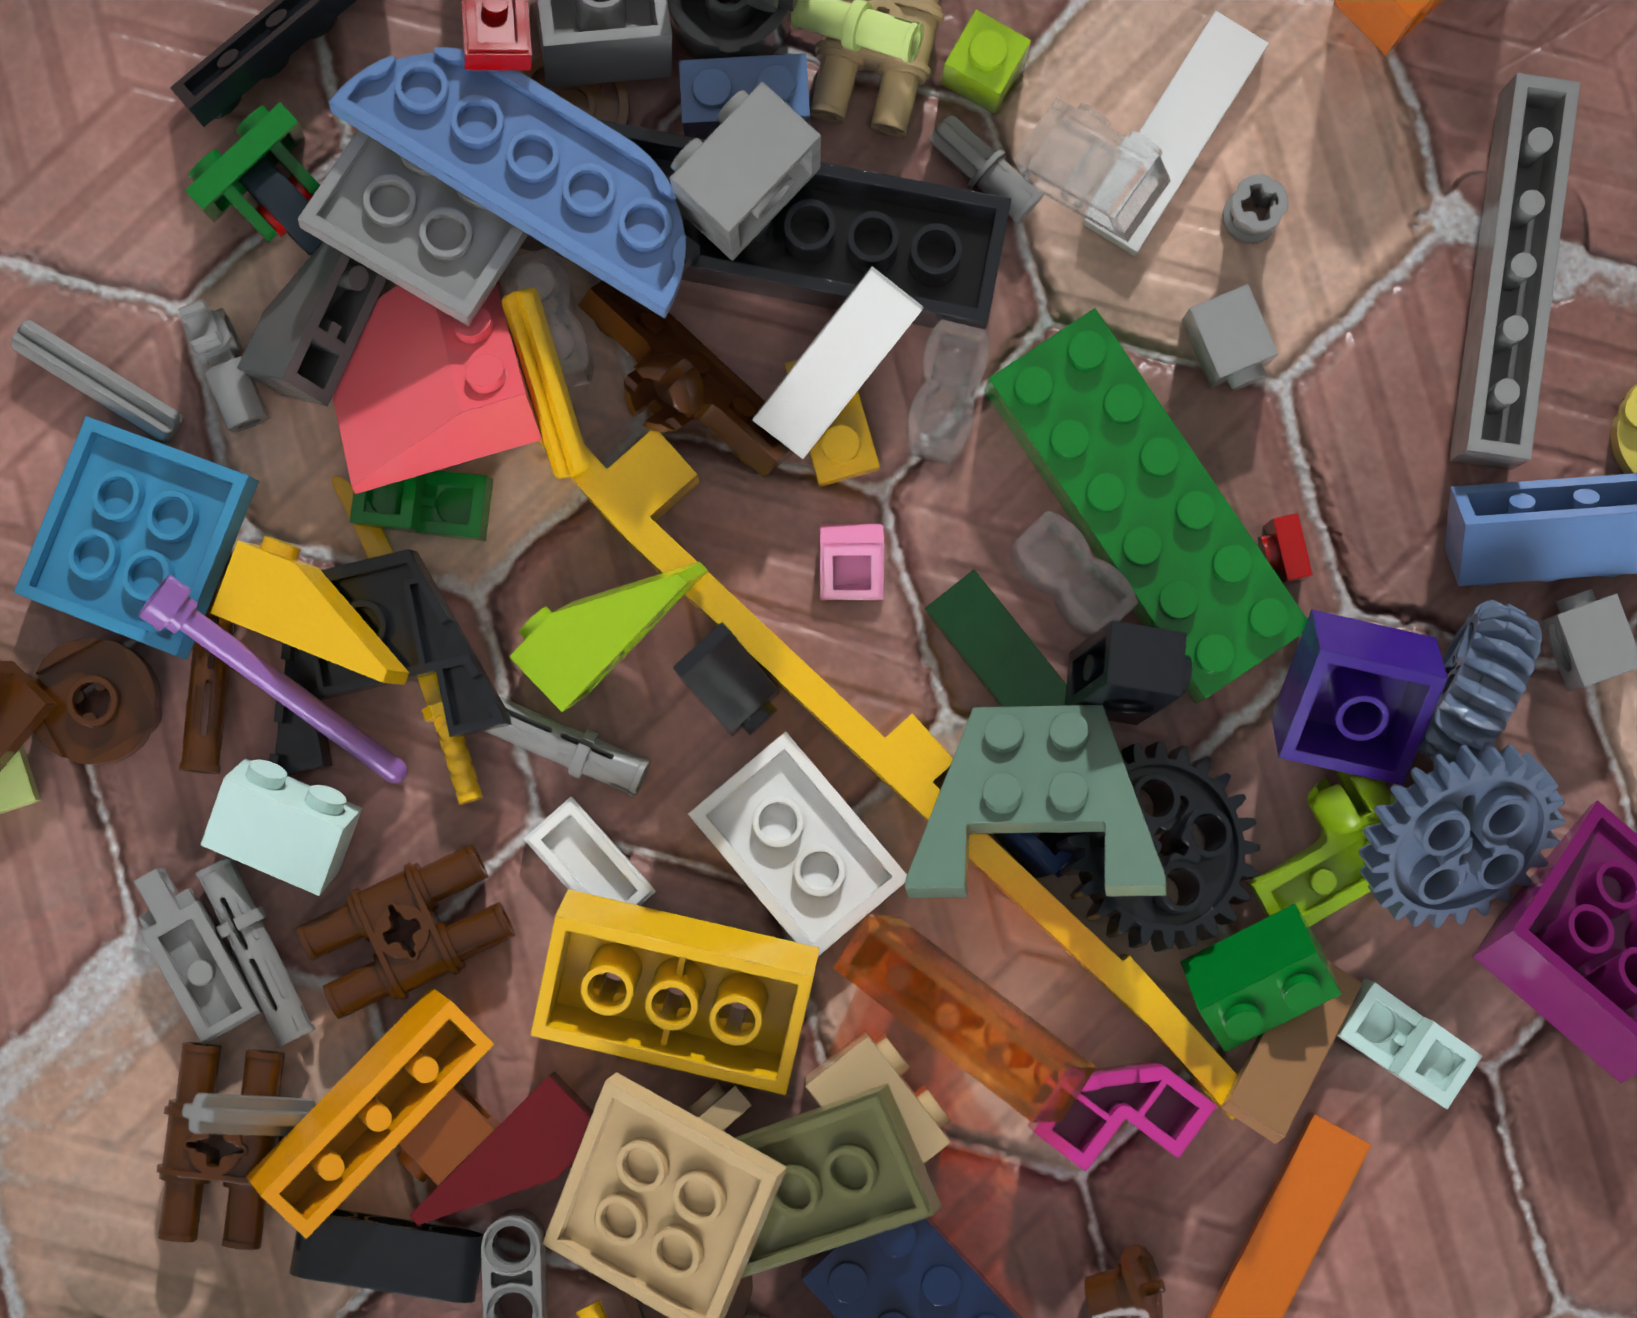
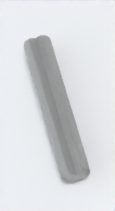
[10,320,183,443]
[182,1093,315,1136]

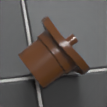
[1084,1244,1166,1318]

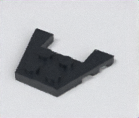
[269,549,512,776]

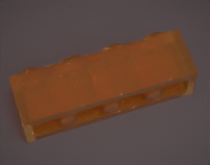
[833,914,1097,1123]

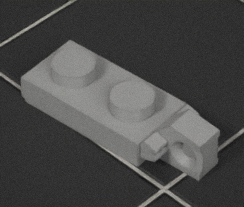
[134,867,262,1045]

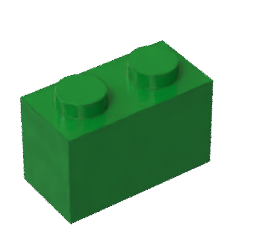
[1180,903,1342,1052]

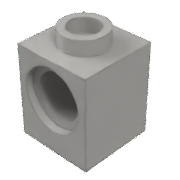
[1541,588,1637,691]

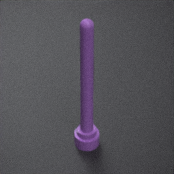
[138,574,407,783]

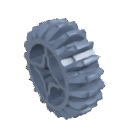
[1418,599,1542,763]

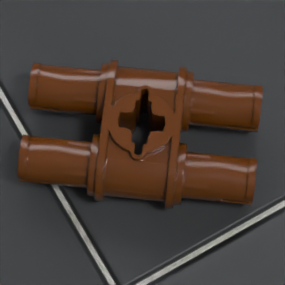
[296,844,515,1019]
[156,1042,285,1250]

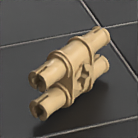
[810,0,945,137]

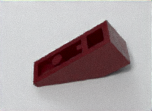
[409,1071,593,1225]

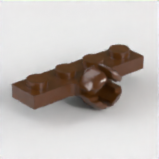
[578,280,794,478]

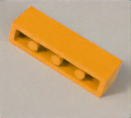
[246,987,494,1239]

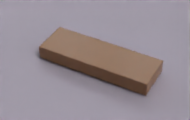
[1220,960,1363,1144]

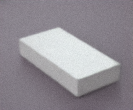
[524,796,657,906]

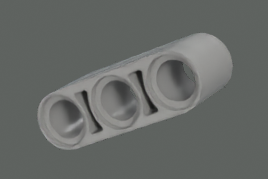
[481,1209,549,1318]

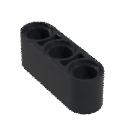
[290,1209,484,1303]

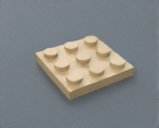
[542,1072,787,1318]

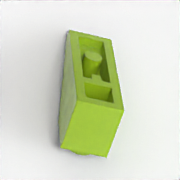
[509,561,708,712]

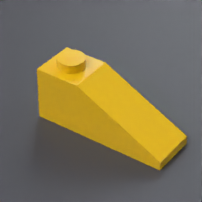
[210,535,409,685]

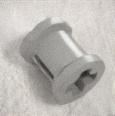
[1222,174,1288,244]

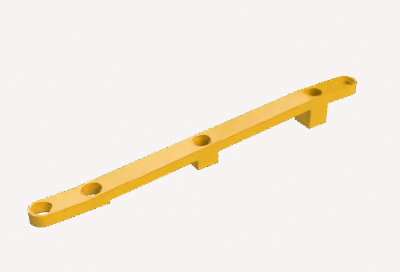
[536,430,1237,1121]

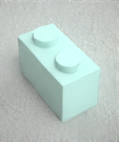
[201,758,363,896]

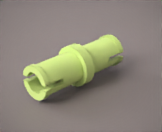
[791,0,924,63]

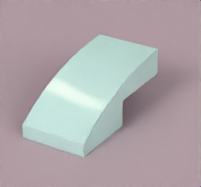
[1336,978,1482,1109]

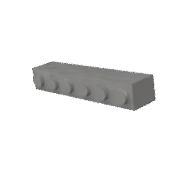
[1449,73,1581,470]

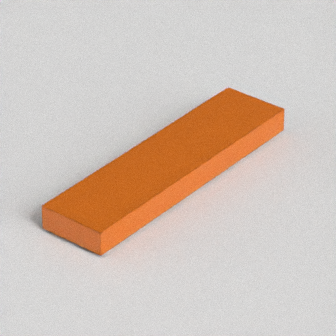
[1205,1113,1372,1318]

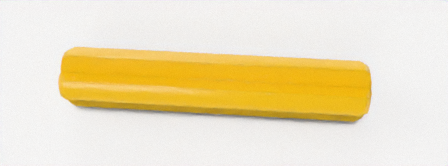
[501,288,590,478]

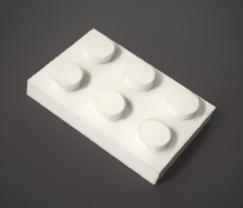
[688,731,907,956]

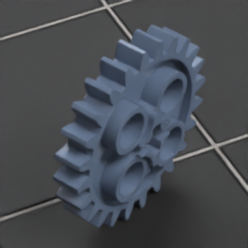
[1358,742,1565,928]

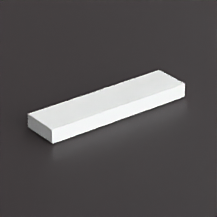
[1082,11,1269,257]

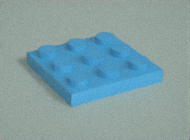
[14,416,259,660]

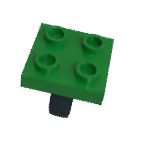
[184,102,323,256]

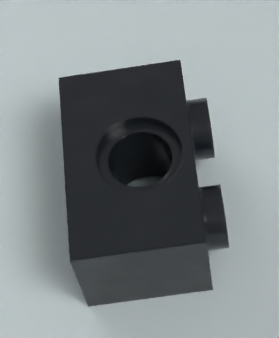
[1065,620,1192,725]

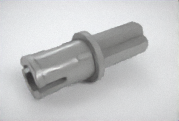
[930,115,1044,224]

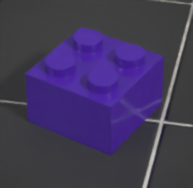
[1271,609,1448,785]

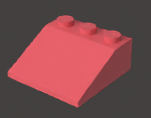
[332,280,542,494]

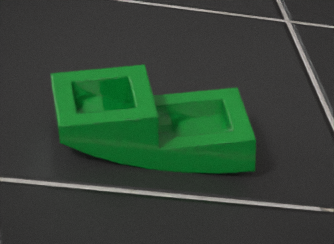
[350,471,494,541]

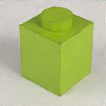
[941,9,1031,115]

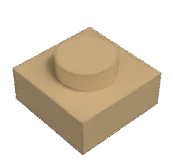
[688,1082,753,1131]

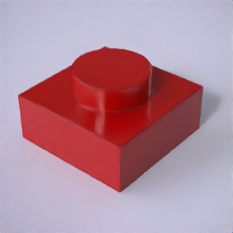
[1258,513,1313,586]

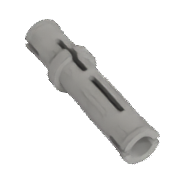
[485,696,651,798]
[195,857,316,1047]

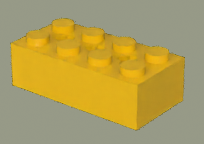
[530,889,820,1095]

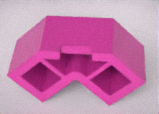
[1027,1061,1217,1172]

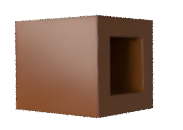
[397,1081,501,1185]

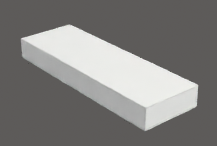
[753,267,923,459]

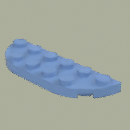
[329,47,686,319]

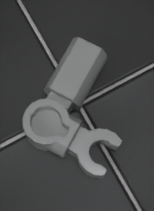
[178,299,270,433]

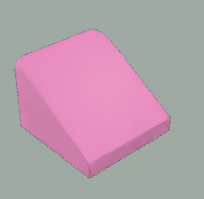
[820,524,884,600]

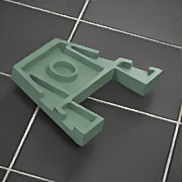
[905,705,1167,898]

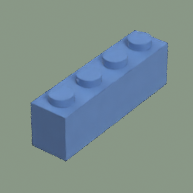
[1444,473,1637,586]

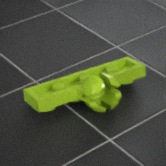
[1247,771,1397,927]

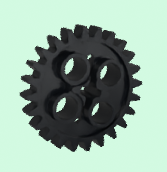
[1056,741,1260,952]

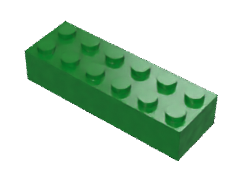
[984,308,1308,703]

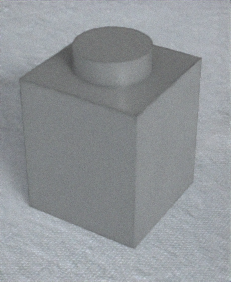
[1181,284,1279,391]

